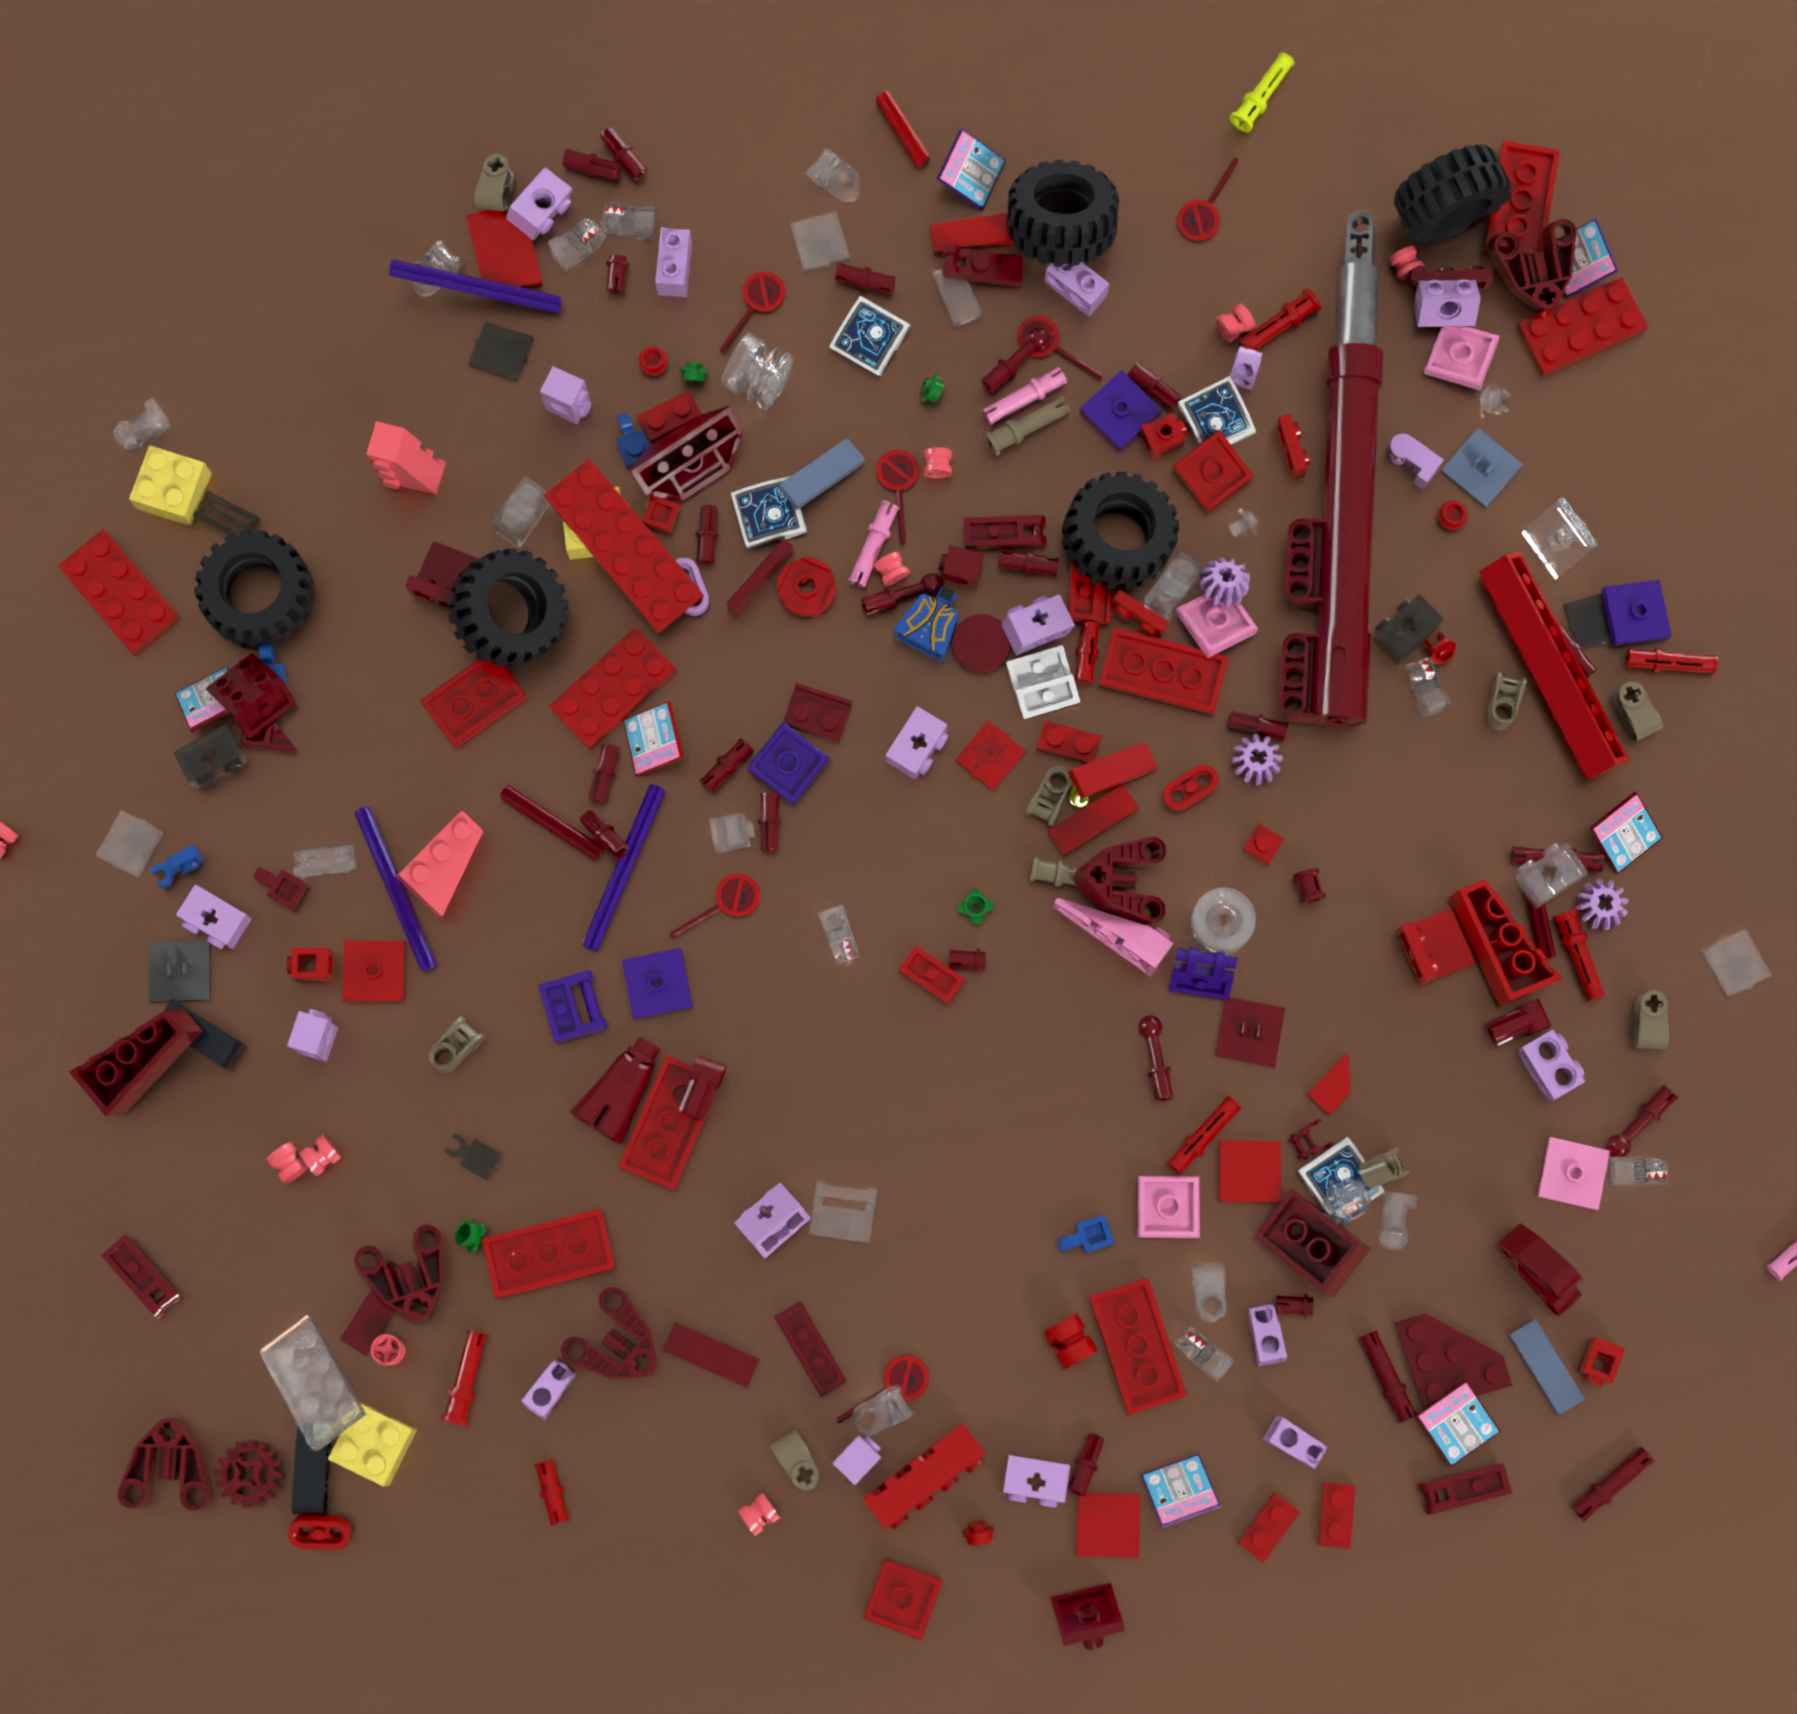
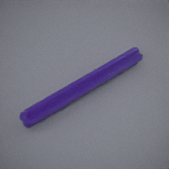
[389,259,562,313]
[582,784,665,951]
[355,806,436,972]

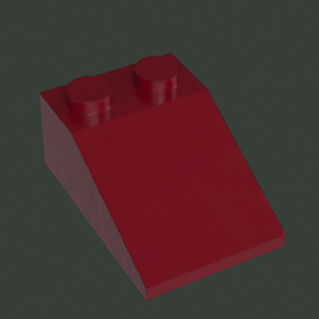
[1254,1188,1371,1297]

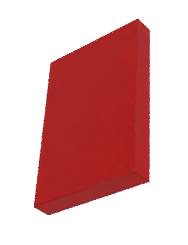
[466,204,543,299]
[420,660,528,749]

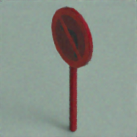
[1177,157,1239,242]
[720,271,785,352]
[1017,316,1103,379]
[876,450,919,544]
[670,873,760,938]
[837,1355,929,1423]

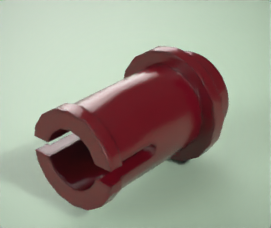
[606,254,629,293]
[949,948,986,972]
[1276,1294,1314,1319]

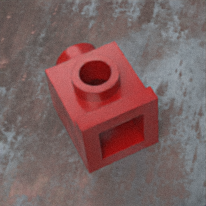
[1139,413,1187,460]
[287,948,333,982]
[1579,1337,1625,1387]

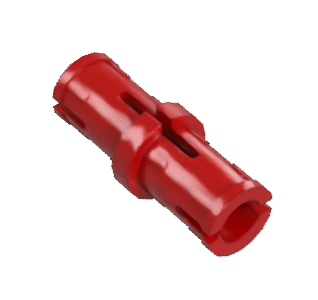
[1074,621,1100,683]
[534,1459,569,1525]

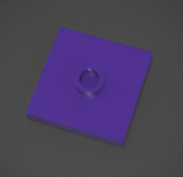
[1080,370,1162,452]
[1601,580,1672,646]
[747,722,830,805]
[622,948,693,1020]

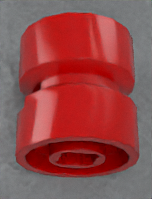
[1043,1313,1098,1370]

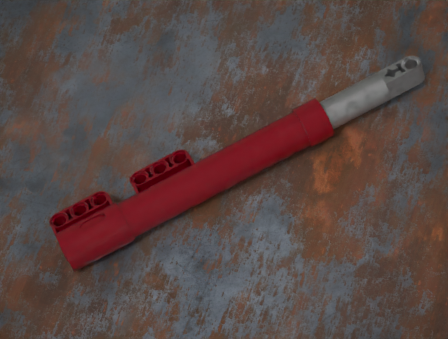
[1279,210,1384,727]

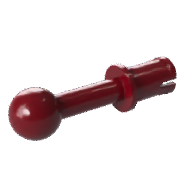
[981,327,1050,393]
[861,573,944,616]
[1138,1015,1174,1102]
[1606,1084,1678,1159]

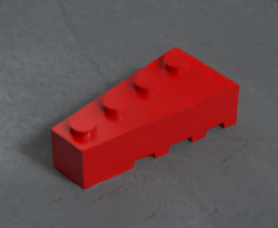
[1449,879,1563,1007]
[863,1423,985,1530]

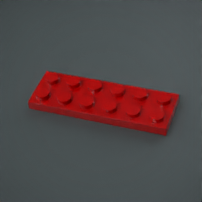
[543,458,704,634]

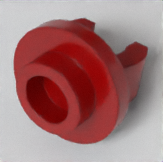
[1424,632,1456,664]

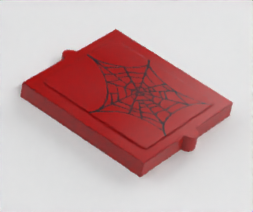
[955,721,1026,791]

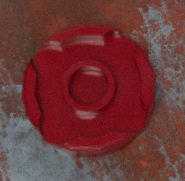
[952,614,1010,674]

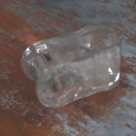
[806,149,861,203]
[411,240,464,297]
[1191,1263,1226,1323]
[852,1384,914,1436]

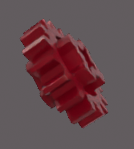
[214,1439,284,1508]

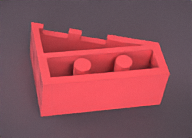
[366,421,446,495]
[395,810,483,918]

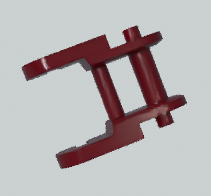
[1288,1118,1334,1160]

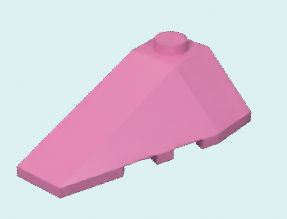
[1053,898,1174,977]

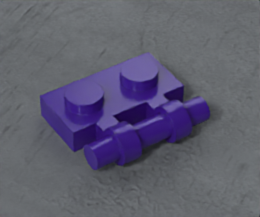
[1169,947,1237,1000]

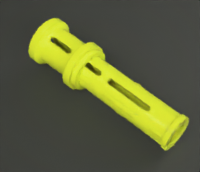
[1229,52,1294,133]

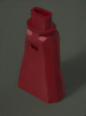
[570,1037,660,1144]

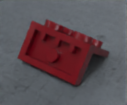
[405,541,479,611]
[206,653,296,739]

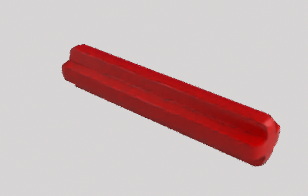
[876,90,930,167]

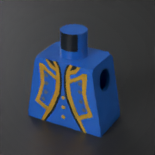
[894,586,959,663]

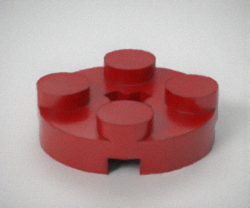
[777,557,836,617]

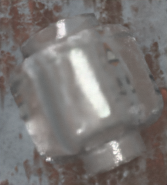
[1323,1177,1372,1223]

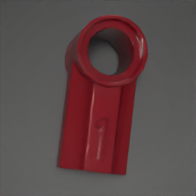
[1485,998,1552,1047]
[679,1055,727,1120]

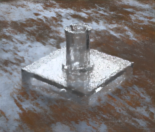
[1521,497,1599,579]

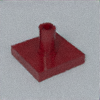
[1051,1583,1125,1650]

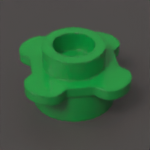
[679,362,709,382]
[920,372,945,403]
[958,889,994,925]
[455,1218,485,1253]

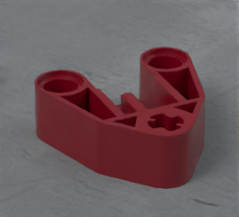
[1487,219,1576,311]
[1074,836,1167,926]
[1497,1223,1582,1317]
[354,1224,443,1324]
[561,1287,658,1379]
[117,1418,214,1511]

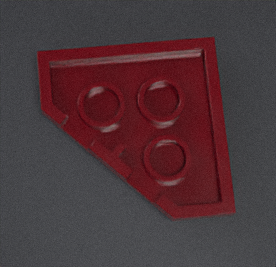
[1395,1313,1513,1410]

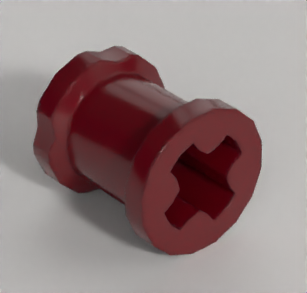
[1293,868,1326,905]

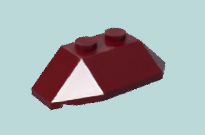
[630,406,744,501]

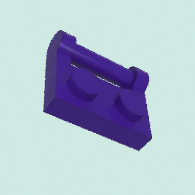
[538,970,608,1044]

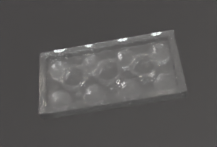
[259,1314,366,1452]

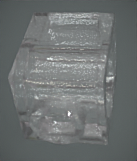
[709,812,755,853]

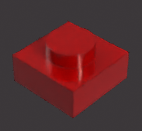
[643,496,680,534]
[1242,823,1284,865]

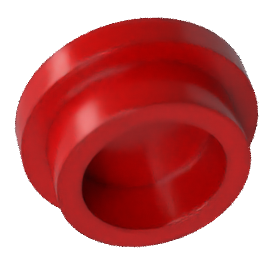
[638,347,668,376]
[1438,501,1468,530]
[963,1521,994,1545]

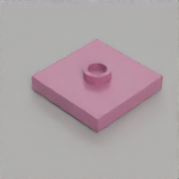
[1424,326,1500,390]
[1176,594,1258,658]
[1537,1137,1610,1211]
[1138,1176,1200,1239]

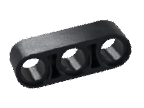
[164,999,245,1070]
[292,1423,332,1515]

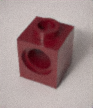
[938,545,984,589]

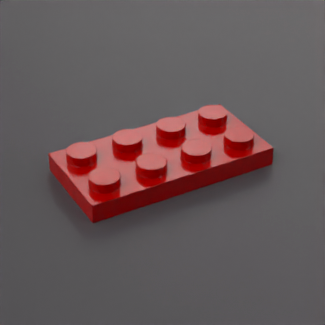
[1483,140,1560,259]
[1517,277,1648,376]
[58,529,180,655]
[549,626,677,750]
[1099,627,1229,715]
[618,1055,718,1191]
[482,1208,616,1299]
[1089,1278,1187,1415]

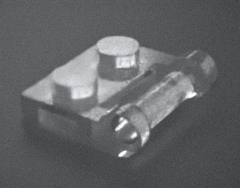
[809,1180,877,1243]

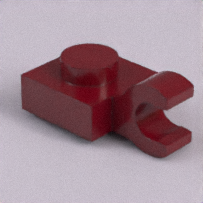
[253,867,309,912]

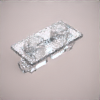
[293,843,358,879]

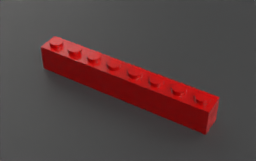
[1479,551,1630,780]

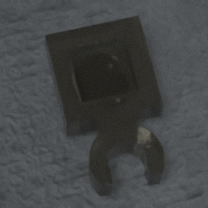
[444,1134,503,1181]

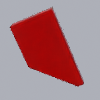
[1307,1054,1351,1116]

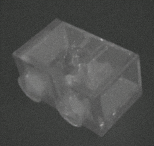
[491,476,550,548]
[1143,550,1204,621]
[1515,842,1588,909]

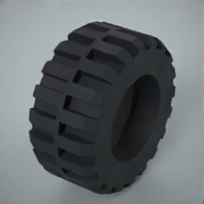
[1394,144,1512,244]
[1007,160,1119,267]
[1062,471,1179,590]
[194,530,314,648]
[448,548,568,667]

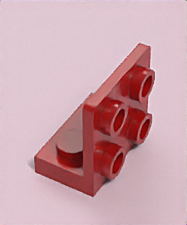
[1396,909,1475,986]

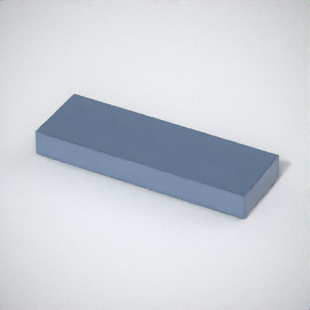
[779,438,866,510]
[1508,1319,1585,1415]

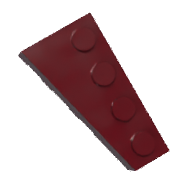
[69,1009,202,1116]

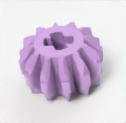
[1199,556,1250,608]
[1231,734,1283,785]
[1576,879,1629,931]

